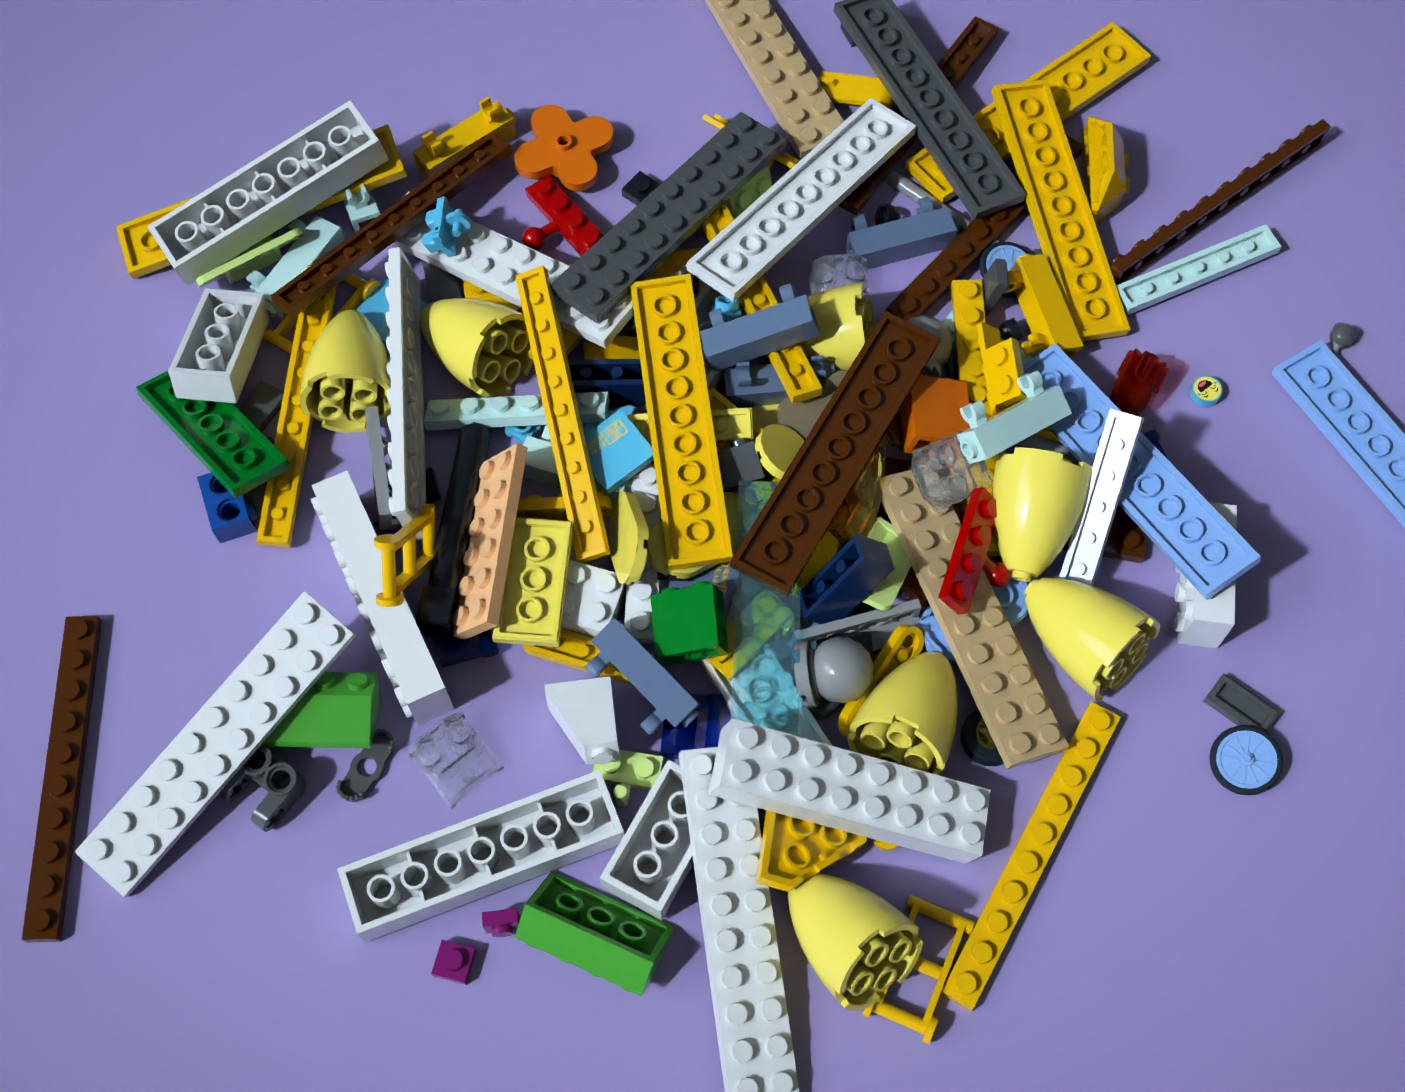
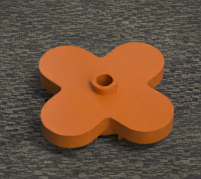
[514,105,614,191]

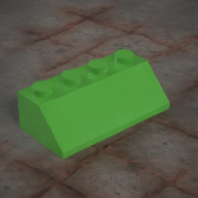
[262,672,382,749]
[514,871,675,996]

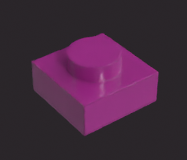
[482,908,520,937]
[431,940,477,985]

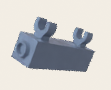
[846,197,959,273]
[700,283,821,372]
[723,355,840,408]
[584,618,701,735]

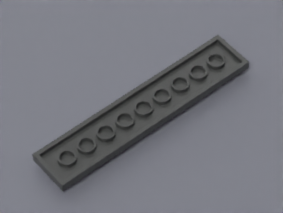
[834,0,1026,220]
[550,112,786,323]

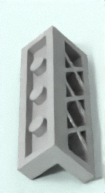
[365,406,402,531]
[792,599,921,662]

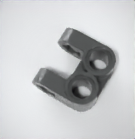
[219,744,306,832]

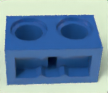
[197,473,258,543]

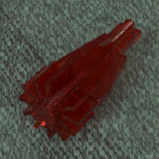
[1110,349,1170,416]

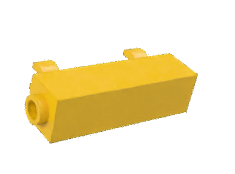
[413,96,516,180]
[1004,254,1084,360]

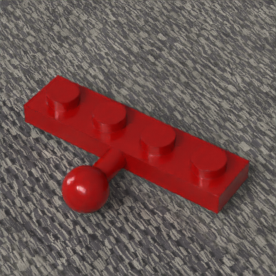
[522,175,604,256]
[938,487,1011,615]

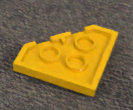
[756,810,867,892]

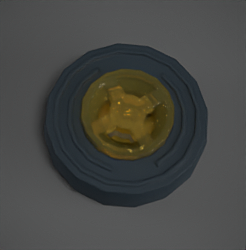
[961,709,1004,767]

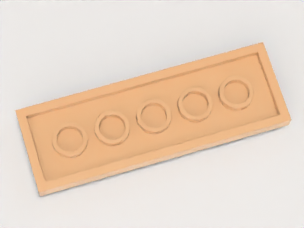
[453,443,528,640]

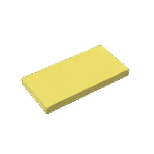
[492,518,574,647]

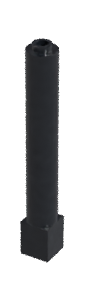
[415,422,491,638]

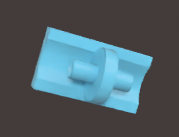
[422,196,471,257]

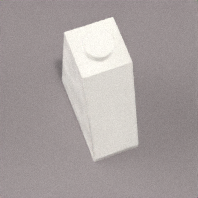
[544,676,620,765]

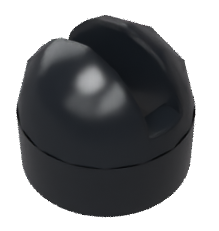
[875,203,901,225]
[998,318,1023,341]

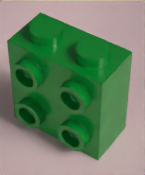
[650,581,729,666]

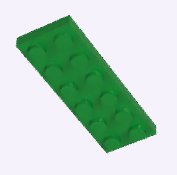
[136,371,290,499]

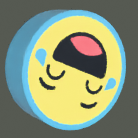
[1189,375,1223,407]

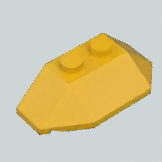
[1083,116,1130,224]

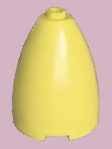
[764,282,876,370]
[419,298,534,398]
[300,310,391,433]
[992,447,1092,582]
[1024,577,1161,701]
[847,651,958,775]
[788,873,923,1011]

